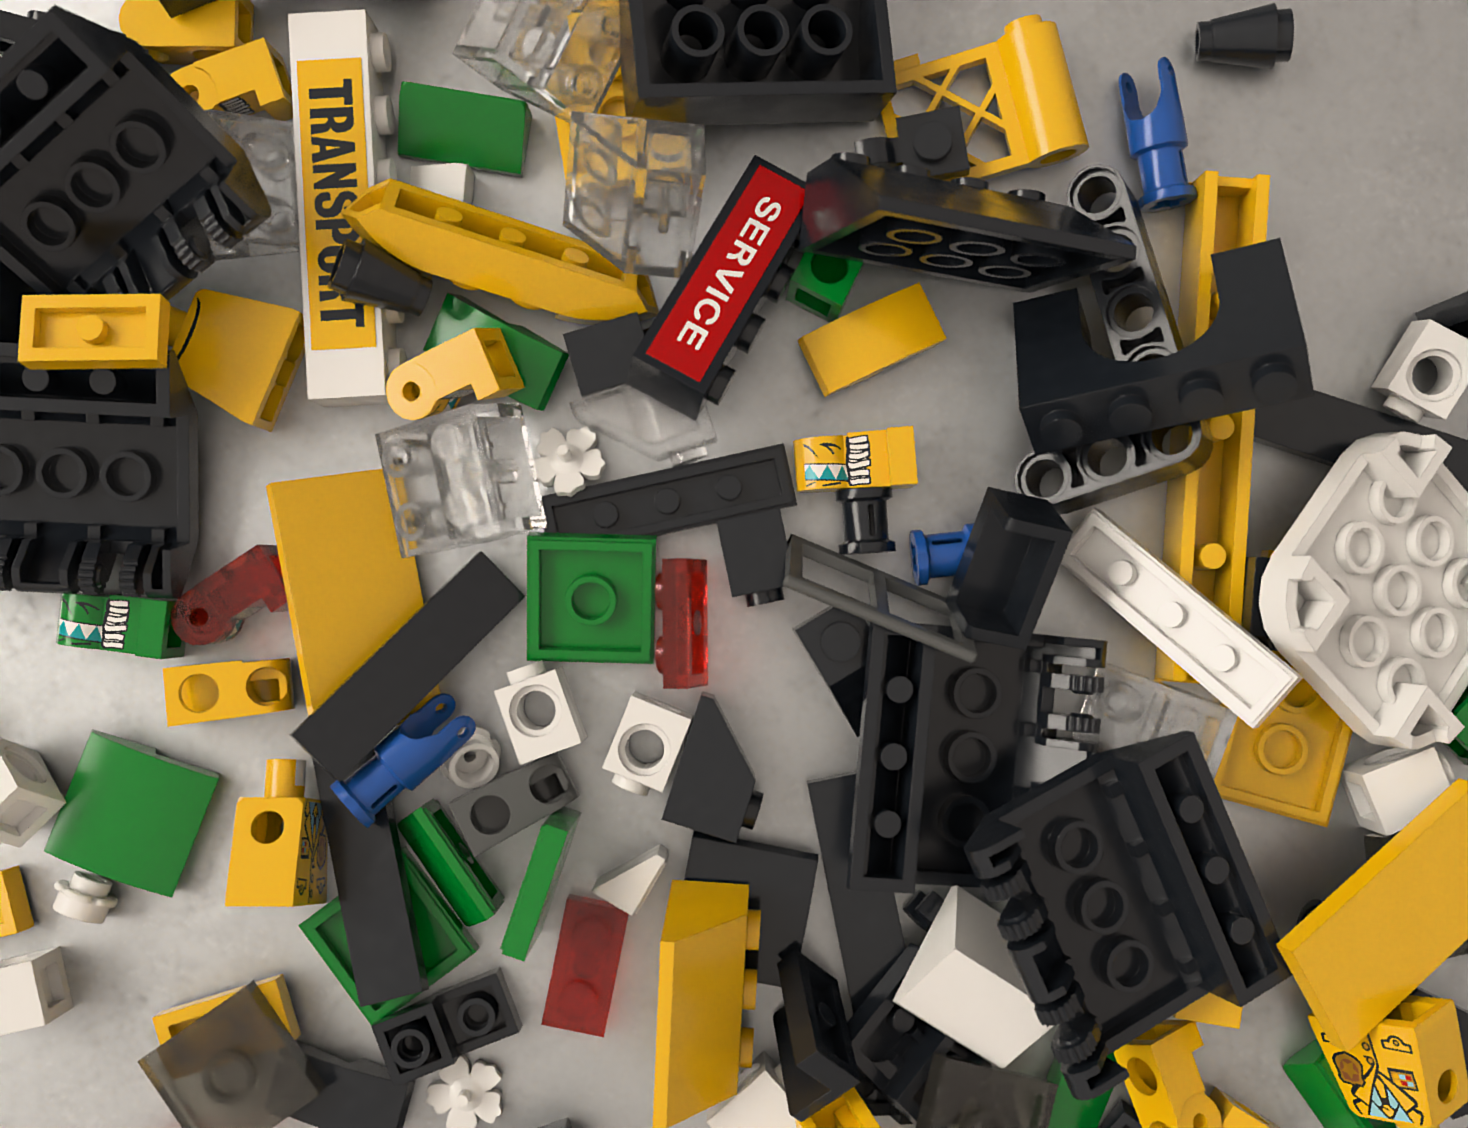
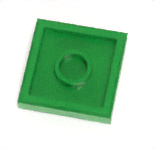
[527,532,657,664]
[500,806,582,961]
[298,846,479,1026]

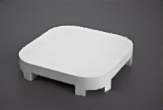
[1259,431,1468,750]

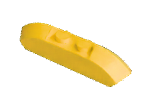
[341,178,659,325]

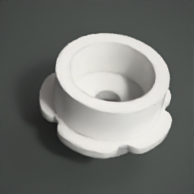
[440,727,501,789]
[52,871,118,924]

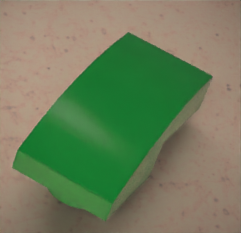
[423,293,569,411]

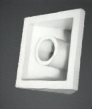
[892,885,1053,1069]

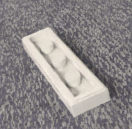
[1061,508,1303,728]

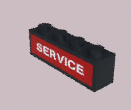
[627,155,806,421]

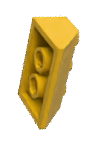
[653,880,761,1128]

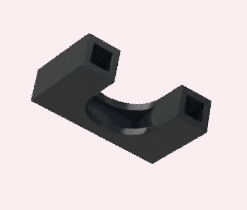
[1013,238,1315,455]

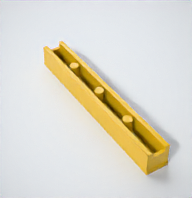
[1154,170,1270,684]

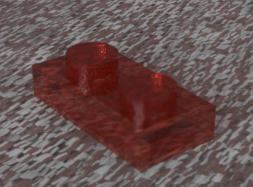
[655,558,708,689]
[541,894,629,1037]

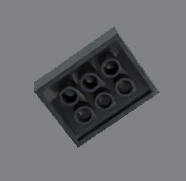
[619,0,897,127]
[799,152,1137,293]

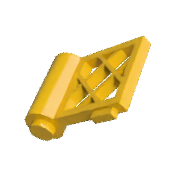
[881,14,1090,181]

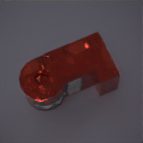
[171,544,289,645]

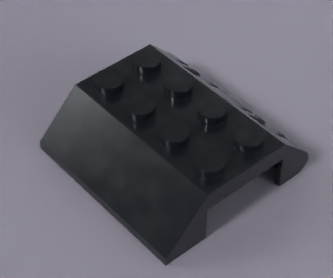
[0,5,272,301]
[0,342,199,599]
[846,622,1108,894]
[964,731,1292,1100]

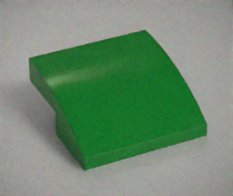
[44,729,219,898]

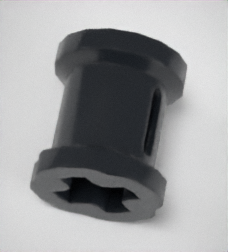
[835,487,896,555]

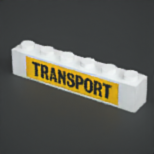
[288,9,407,407]

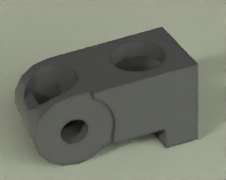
[448,752,580,857]

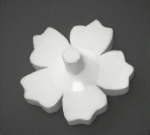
[528,426,606,497]
[426,1054,503,1128]

